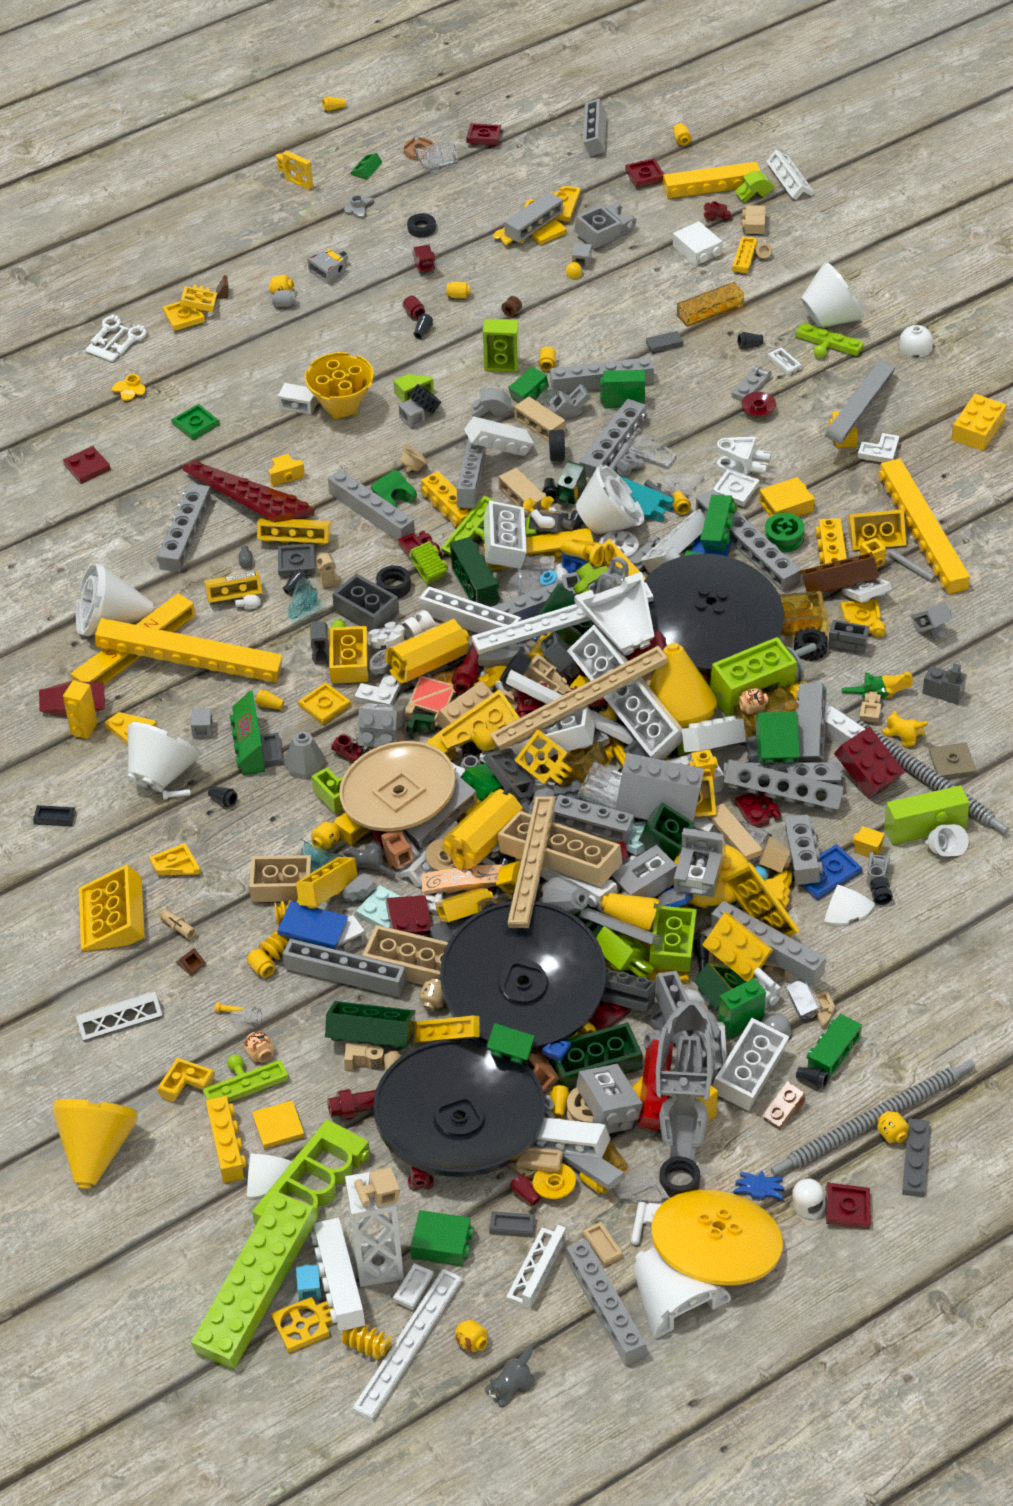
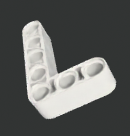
[641,509,706,574]

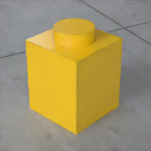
[852,826,885,857]

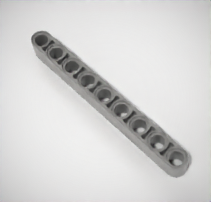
[825,360,895,444]

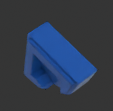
[542,1041,571,1062]

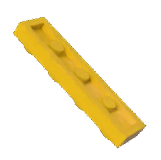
[414,1015,480,1043]

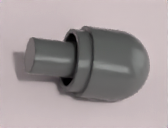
[238,545,253,568]

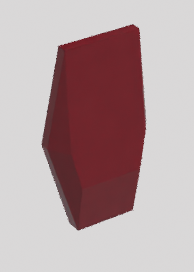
[39,681,105,717]

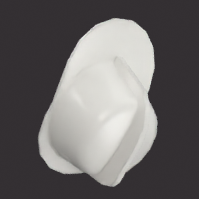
[925,824,969,856]

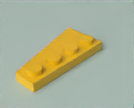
[437,689,520,750]

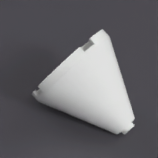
[76,563,155,636]

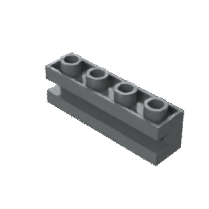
[602,968,656,1012]

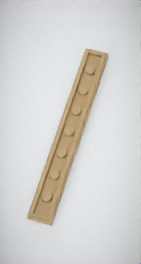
[507,796,556,928]

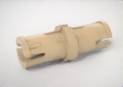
[159,909,196,940]

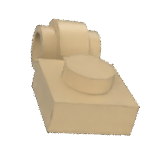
[860,691,881,723]

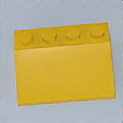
[722,862,800,937]
[79,864,145,952]

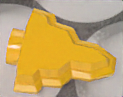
[765,869,792,909]

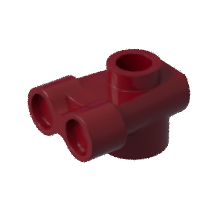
[703,201,731,221]
[331,734,364,763]
[408,1166,434,1191]

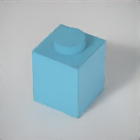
[296,1265,321,1302]

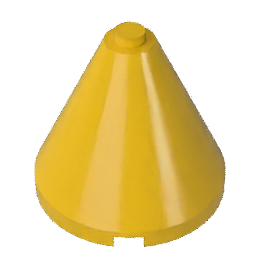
[649,643,718,728]
[52,1099,138,1189]

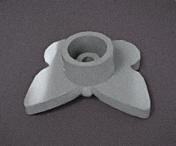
[344,195,374,219]

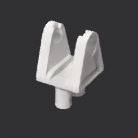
[717,437,772,476]

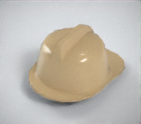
[400,444,427,472]

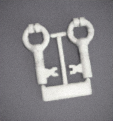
[85,315,147,362]

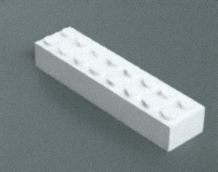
[567,625,683,760]

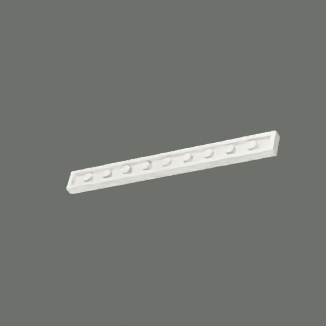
[472,583,653,655]

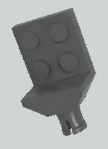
[483,748,535,813]

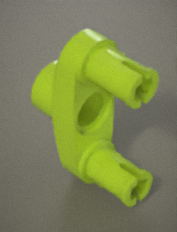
[573,562,608,594]

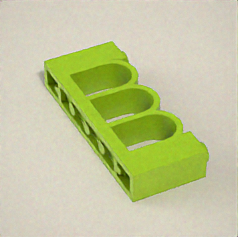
[252,1119,371,1224]

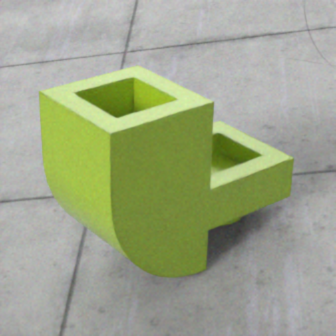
[735,171,775,203]

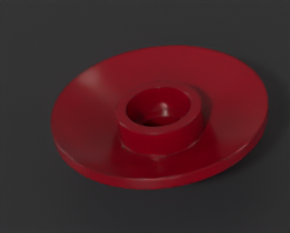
[741,392,776,416]

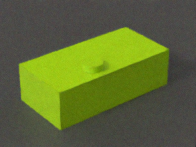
[884,785,970,845]

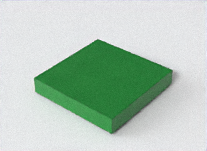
[171,404,220,441]

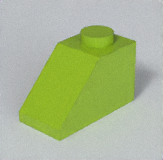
[393,374,434,403]

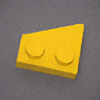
[104,712,157,745]
[149,843,201,876]

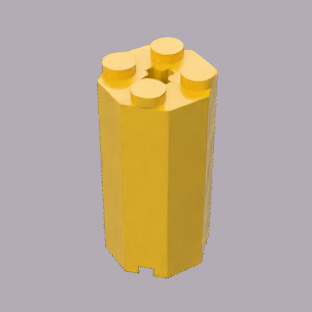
[385,619,469,683]
[441,789,523,870]

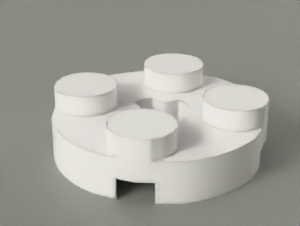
[369,622,407,649]

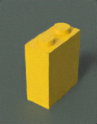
[759,477,815,517]
[434,888,494,922]

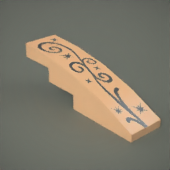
[422,865,503,895]

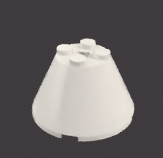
[127,722,200,793]

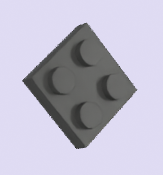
[278,544,315,576]

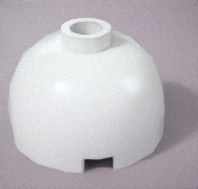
[899,325,933,357]

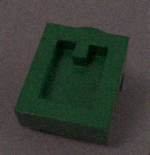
[406,713,436,740]

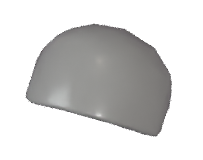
[760,1013,792,1040]

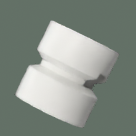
[401,610,436,639]

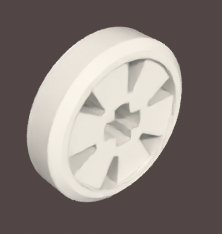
[599,530,639,558]

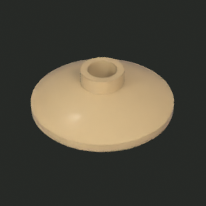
[425,839,457,871]

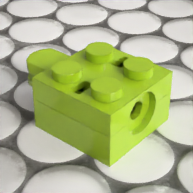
[596,926,654,979]

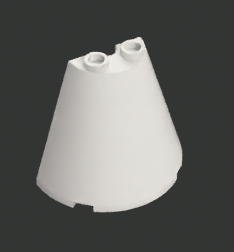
[574,572,654,655]
[633,1247,731,1339]

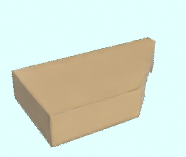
[812,991,835,1029]

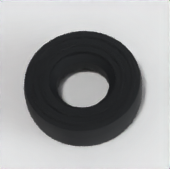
[407,213,436,237]

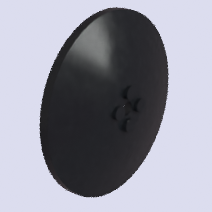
[644,554,784,673]
[440,901,606,1050]
[374,1039,545,1177]

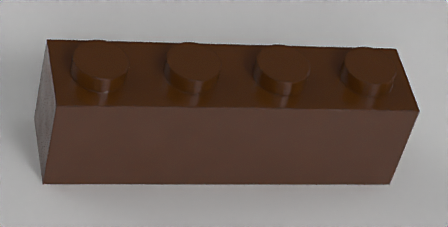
[801,552,879,597]

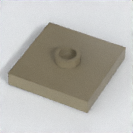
[929,742,977,779]

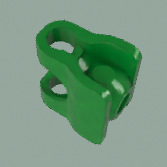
[371,470,417,508]

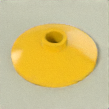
[533,1164,576,1199]

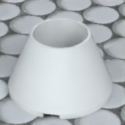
[801,262,864,329]
[576,464,644,535]

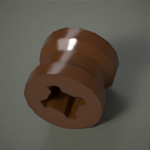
[501,296,522,317]

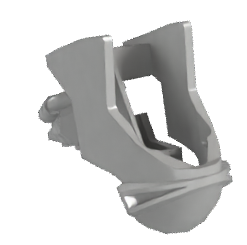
[656,1000,720,1161]

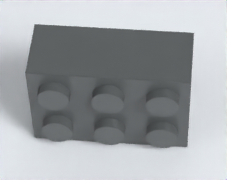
[332,573,399,630]

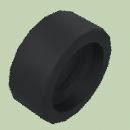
[376,565,411,598]
[500,651,532,689]
[659,1156,700,1197]

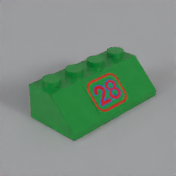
[229,691,265,775]

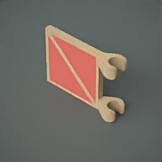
[405,676,454,728]

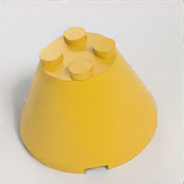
[304,352,374,419]

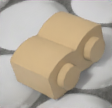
[742,205,765,234]

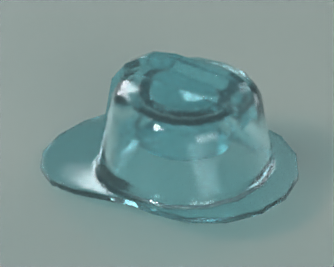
[288,578,318,619]
[300,839,344,868]

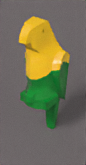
[842,671,913,698]

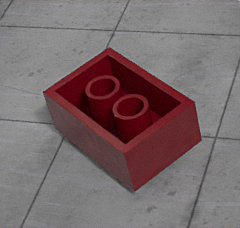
[834,726,905,799]

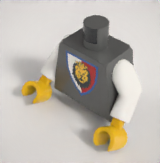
[523,496,575,533]

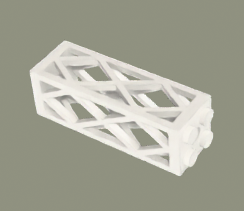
[345,1172,404,1287]

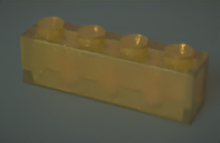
[677,282,744,327]

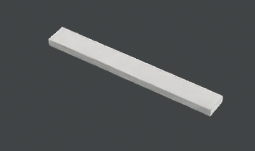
[506,670,636,745]
[353,1269,462,1421]

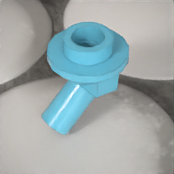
[540,570,562,587]

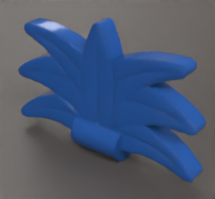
[733,1171,785,1201]

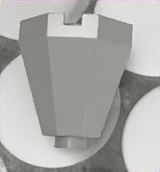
[284,731,326,780]
[539,877,589,915]

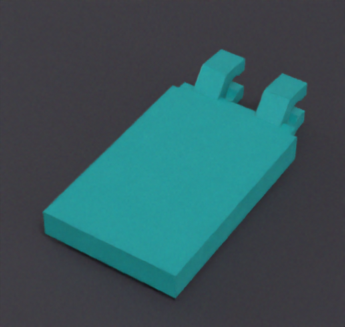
[620,476,674,523]

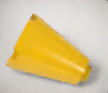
[600,893,659,931]

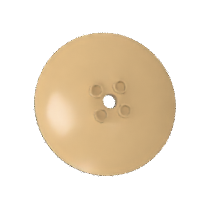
[339,741,456,831]

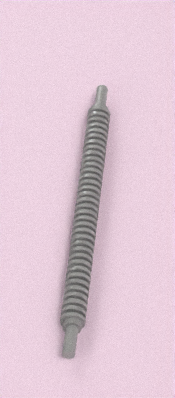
[838,710,1009,834]
[771,1060,975,1176]

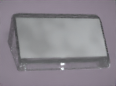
[785,979,823,1021]

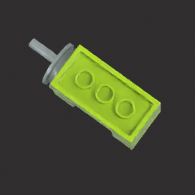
[710,637,817,716]

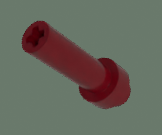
[451,642,480,695]
[327,1089,376,1120]

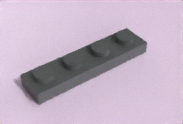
[902,1118,930,1197]

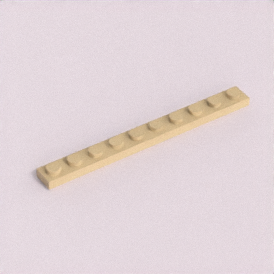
[490,646,669,751]

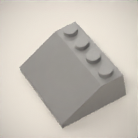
[615,753,704,822]

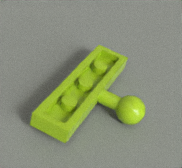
[795,323,864,358]
[441,496,496,556]
[202,1054,289,1103]

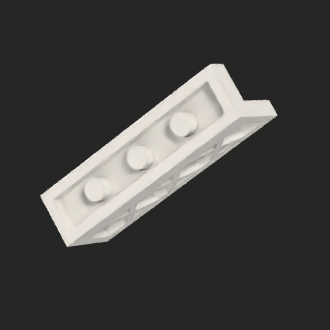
[766,149,815,200]
[396,821,458,887]
[75,991,162,1040]
[506,1225,566,1309]

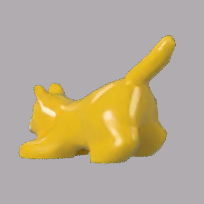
[882,711,928,747]

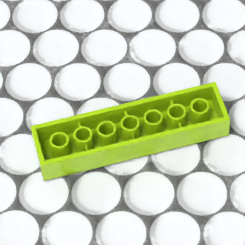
[191,1191,317,1370]

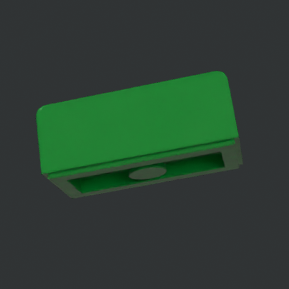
[350,153,382,179]

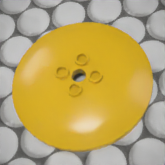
[651,1190,783,1285]

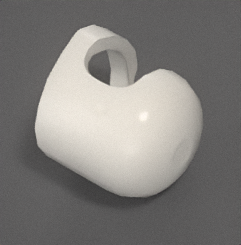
[792,1178,826,1220]

